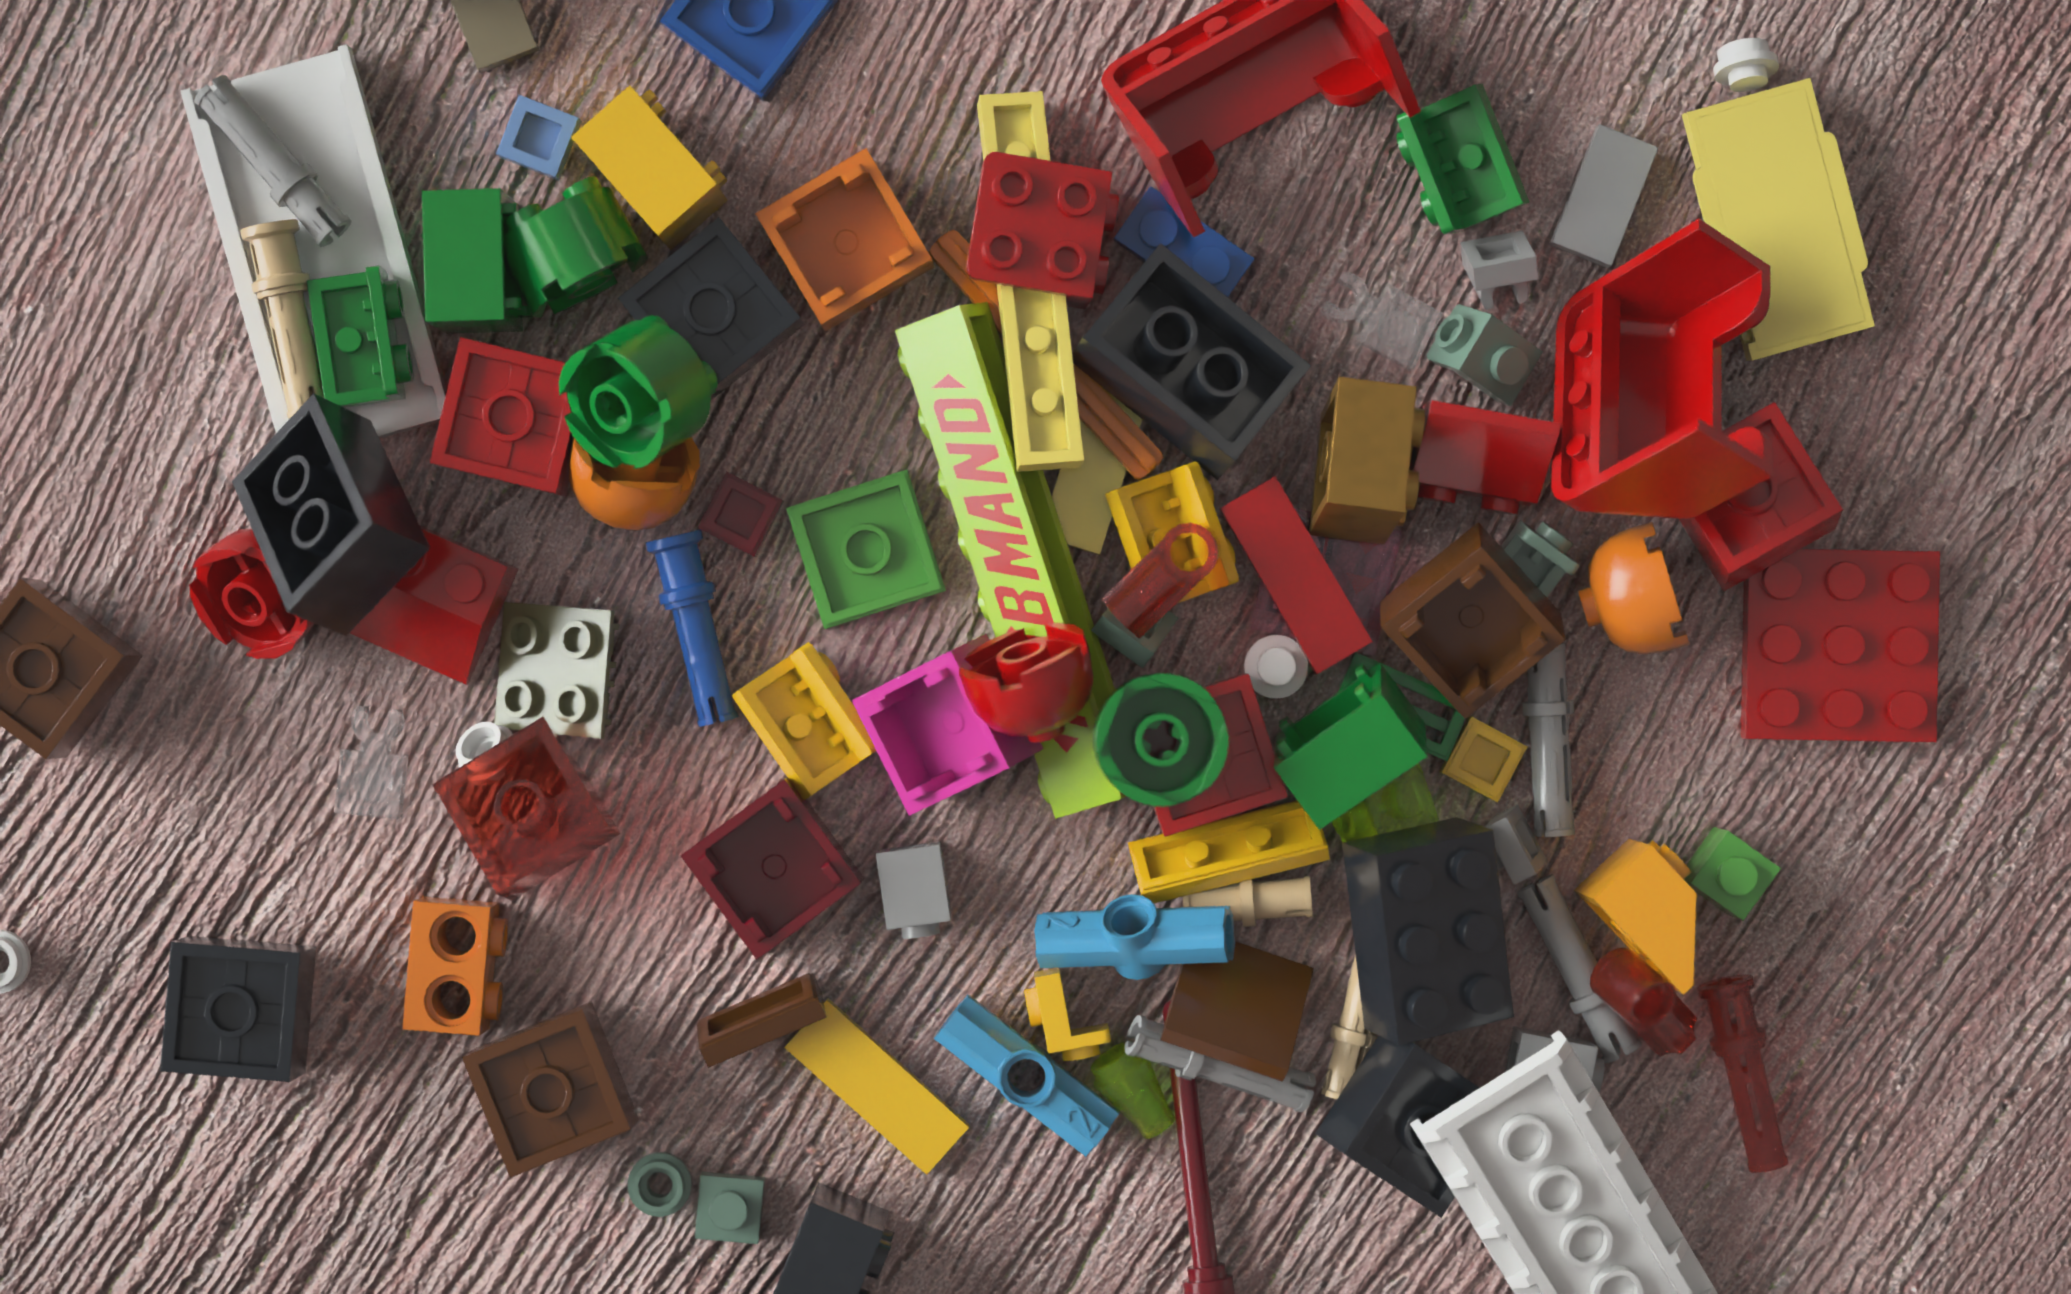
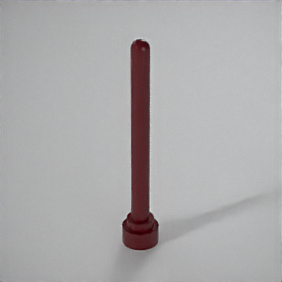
[1162,1000,1235,1294]

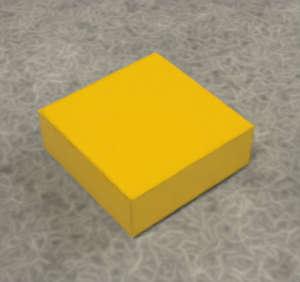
[1439,716,1528,803]

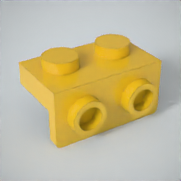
[1105,461,1239,614]
[731,642,876,800]

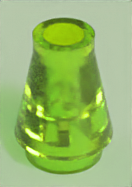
[1090,1040,1176,1139]

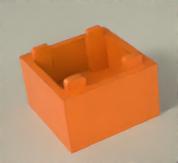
[755,148,934,332]

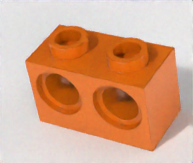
[402,896,508,1036]

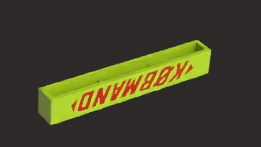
[895,302,1127,819]

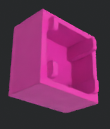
[852,634,1043,816]

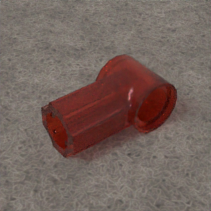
[1101,521,1222,639]
[1590,947,1698,1057]

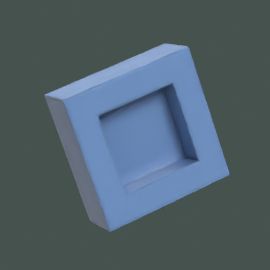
[496,95,582,181]

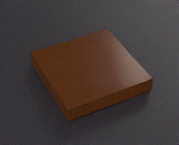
[1160,941,1314,1082]

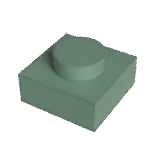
[1091,580,1178,669]
[695,1171,766,1244]

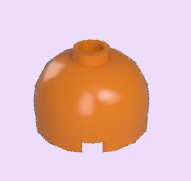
[569,437,700,530]
[1578,522,1690,655]

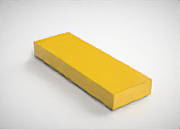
[1128,800,1330,904]
[784,998,970,1175]

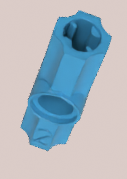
[1034,894,1235,980]
[934,994,1120,1157]

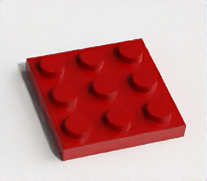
[1741,549,1940,742]

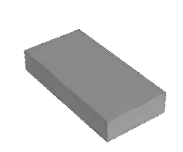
[1549,124,1659,268]

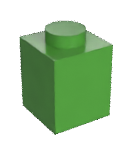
[1684,827,1781,921]

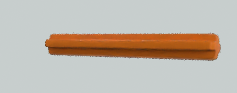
[929,230,1164,480]

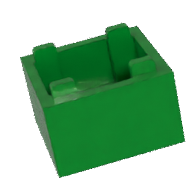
[422,188,533,334]
[1274,663,1428,830]

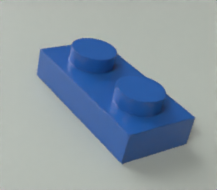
[1113,186,1255,298]

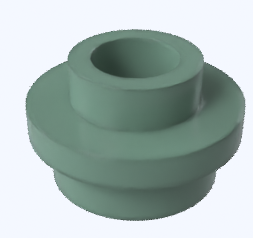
[628,1152,692,1217]

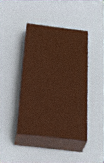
[696,973,827,1068]

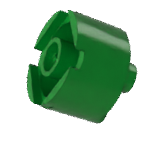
[503,176,648,318]
[559,315,717,469]
[1092,673,1229,807]

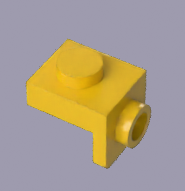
[1024,968,1111,1061]

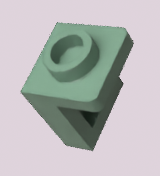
[1427,304,1543,406]
[1501,520,1580,597]

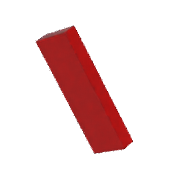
[1219,476,1373,674]

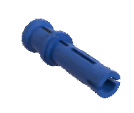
[645,530,739,727]

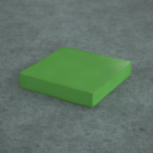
[786,469,946,629]

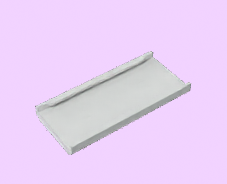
[180,44,447,439]
[1410,1030,1718,1294]

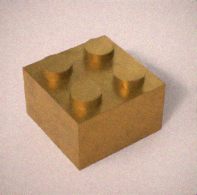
[1309,376,1425,544]

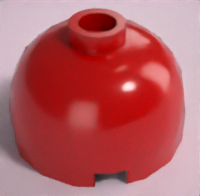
[189,529,314,659]
[959,623,1093,742]

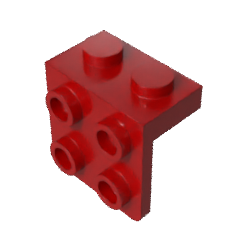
[966,152,1119,309]

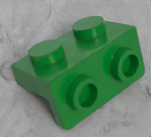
[1397,84,1530,235]
[307,266,414,408]

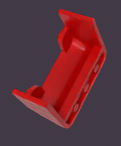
[1101,0,1421,237]

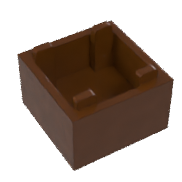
[1380,522,1566,719]
[0,578,143,760]
[462,1001,639,1178]

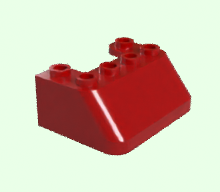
[1551,218,1773,519]

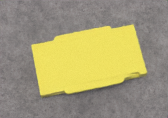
[1681,78,1875,361]

